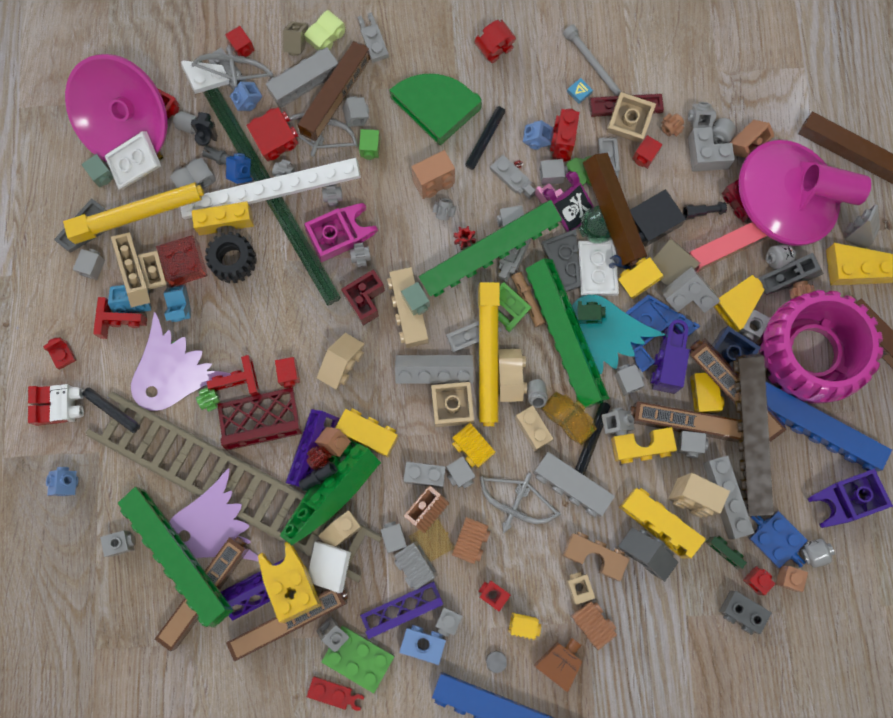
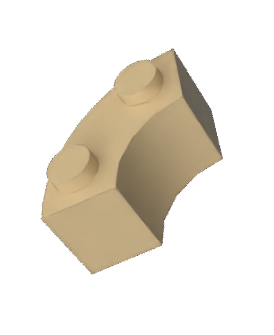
[498,349,527,402]

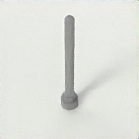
[563,24,621,96]

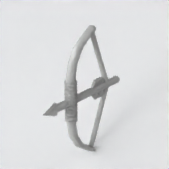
[191,44,273,87]
[288,113,358,157]
[480,472,561,534]

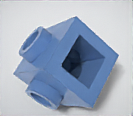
[230,82,262,111]
[523,120,554,150]
[46,467,78,496]

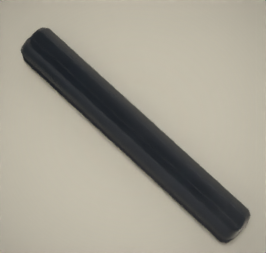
[466,106,505,170]
[82,387,140,433]
[575,402,611,475]

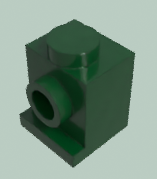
[578,301,606,324]

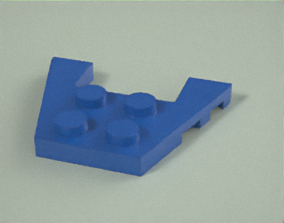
[625,294,700,373]

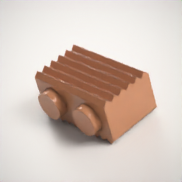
[730,119,774,158]
[404,485,449,533]
[452,517,491,564]
[571,601,617,650]

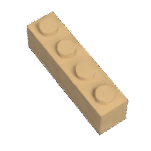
[111,232,150,307]
[387,267,429,348]

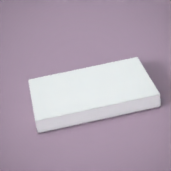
[105,131,161,190]
[577,240,619,296]

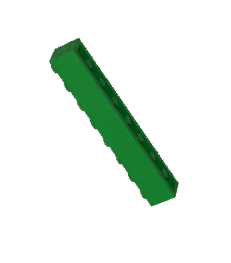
[418,200,562,297]
[526,258,610,409]
[118,487,234,627]

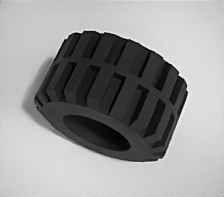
[205,232,257,283]

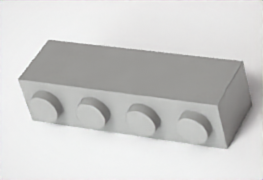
[266,47,338,108]
[395,355,473,384]
[534,452,615,518]
[703,456,754,539]

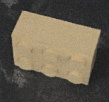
[669,473,730,518]

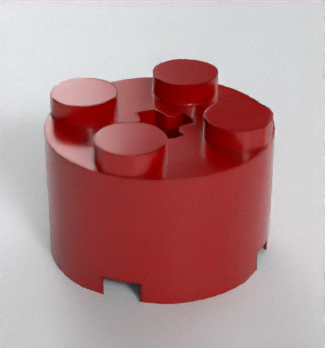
[474,19,516,64]

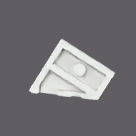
[181,61,229,94]

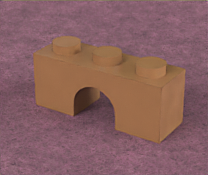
[562,532,629,581]

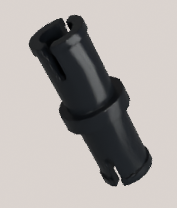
[299,462,337,492]

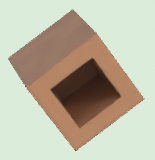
[315,427,351,457]
[775,566,808,592]

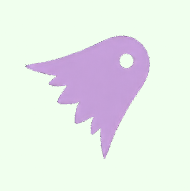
[131,312,231,411]
[169,468,259,562]

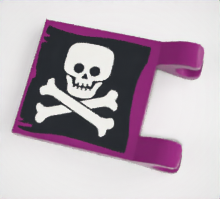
[542,171,597,232]

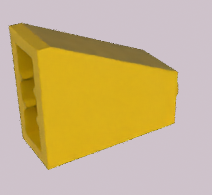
[713,275,765,332]

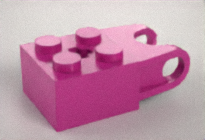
[304,203,378,263]

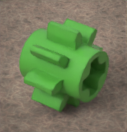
[196,387,220,412]

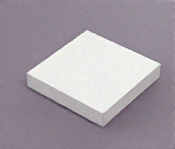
[309,542,351,593]

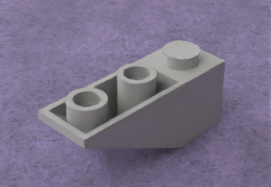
[845,204,880,249]

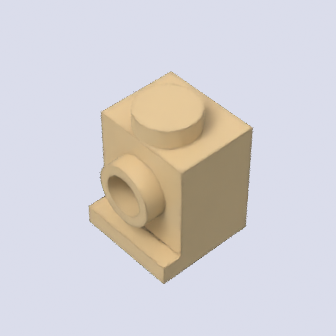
[566,572,595,604]

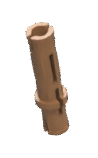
[511,272,546,327]

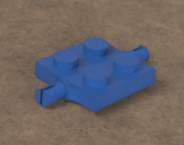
[749,511,808,568]

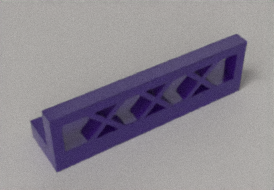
[286,409,340,487]
[221,559,284,621]
[360,582,444,639]

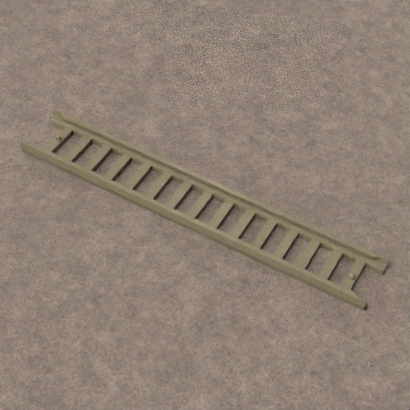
[86,392,383,583]

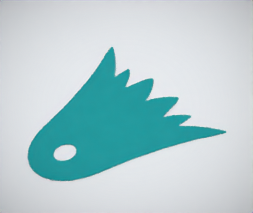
[572,295,666,374]

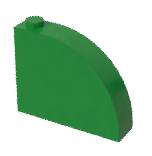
[390,74,482,146]

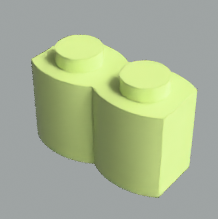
[304,10,345,50]

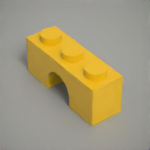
[192,201,254,236]
[611,427,677,464]

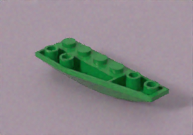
[280,439,381,545]

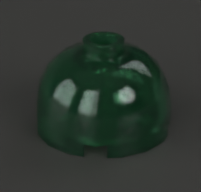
[579,205,612,244]

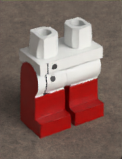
[28,384,84,426]

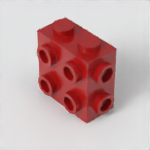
[246,107,299,161]
[550,108,580,162]

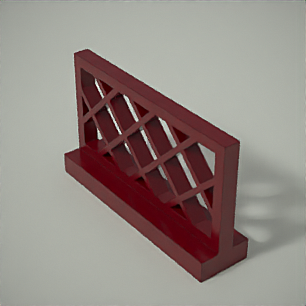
[217,387,302,451]

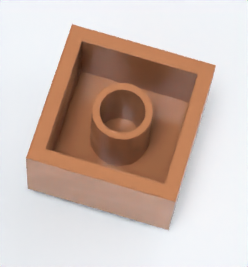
[411,150,455,199]

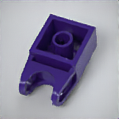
[650,320,690,394]
[807,469,893,528]

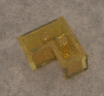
[541,392,597,445]

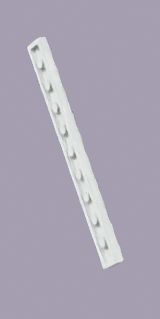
[181,158,361,219]

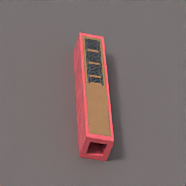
[690,222,770,272]

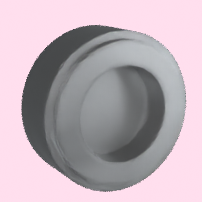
[486,651,507,673]

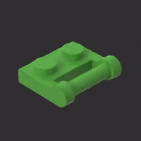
[498,282,532,333]

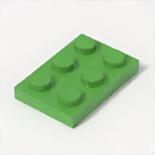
[321,625,395,694]

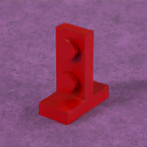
[93,297,147,339]
[206,355,260,396]

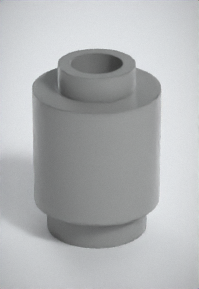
[173,111,197,134]
[527,379,548,408]

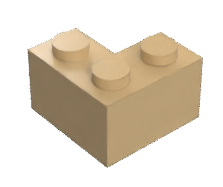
[317,333,365,389]

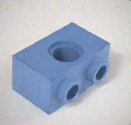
[399,625,446,665]

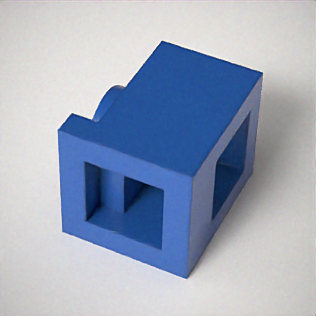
[226,153,252,184]

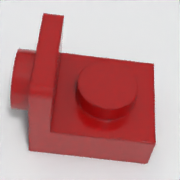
[43,337,76,370]

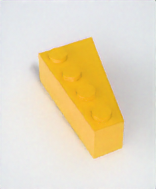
[826,243,893,286]
[619,488,706,559]

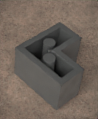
[618,527,678,582]

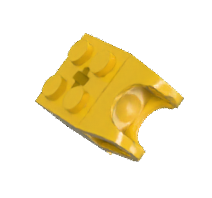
[258,542,322,623]

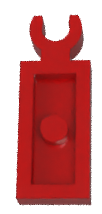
[307,676,365,711]

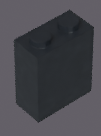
[630,189,686,247]

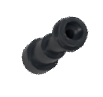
[683,201,727,220]

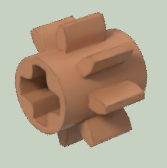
[661,113,684,137]
[789,281,815,299]

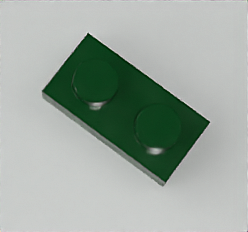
[705,536,747,569]

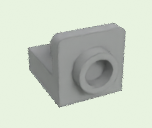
[316,616,349,652]

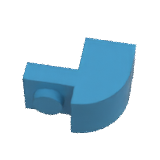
[163,285,191,322]

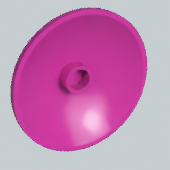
[65,54,167,162]
[739,140,872,246]

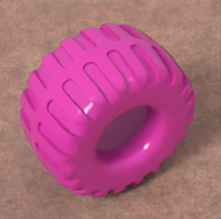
[759,290,883,404]

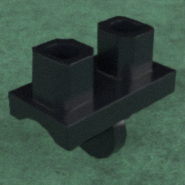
[191,112,218,146]

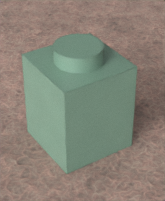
[81,154,114,188]
[401,282,430,316]

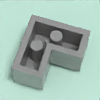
[688,127,735,171]
[662,267,720,313]

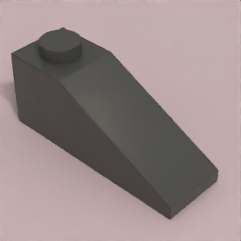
[759,253,824,295]

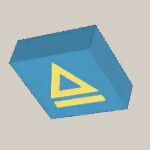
[567,78,593,104]

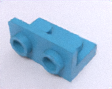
[108,285,151,313]

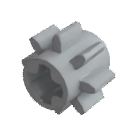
[272,159,295,177]
[322,184,343,207]
[432,198,456,220]
[350,243,371,267]

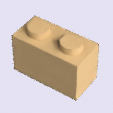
[515,406,553,451]

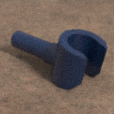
[609,255,631,270]

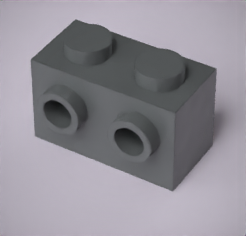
[719,590,772,635]

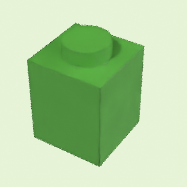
[359,129,380,160]

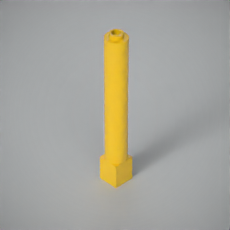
[63,182,204,244]
[478,282,500,427]

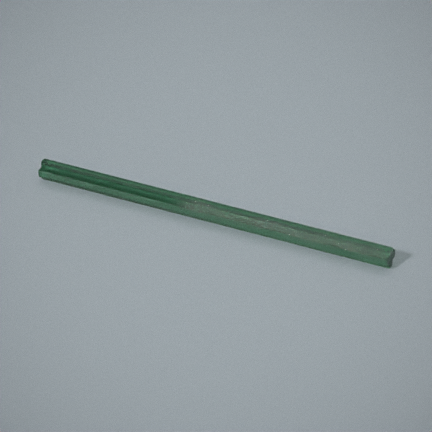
[195,58,341,306]

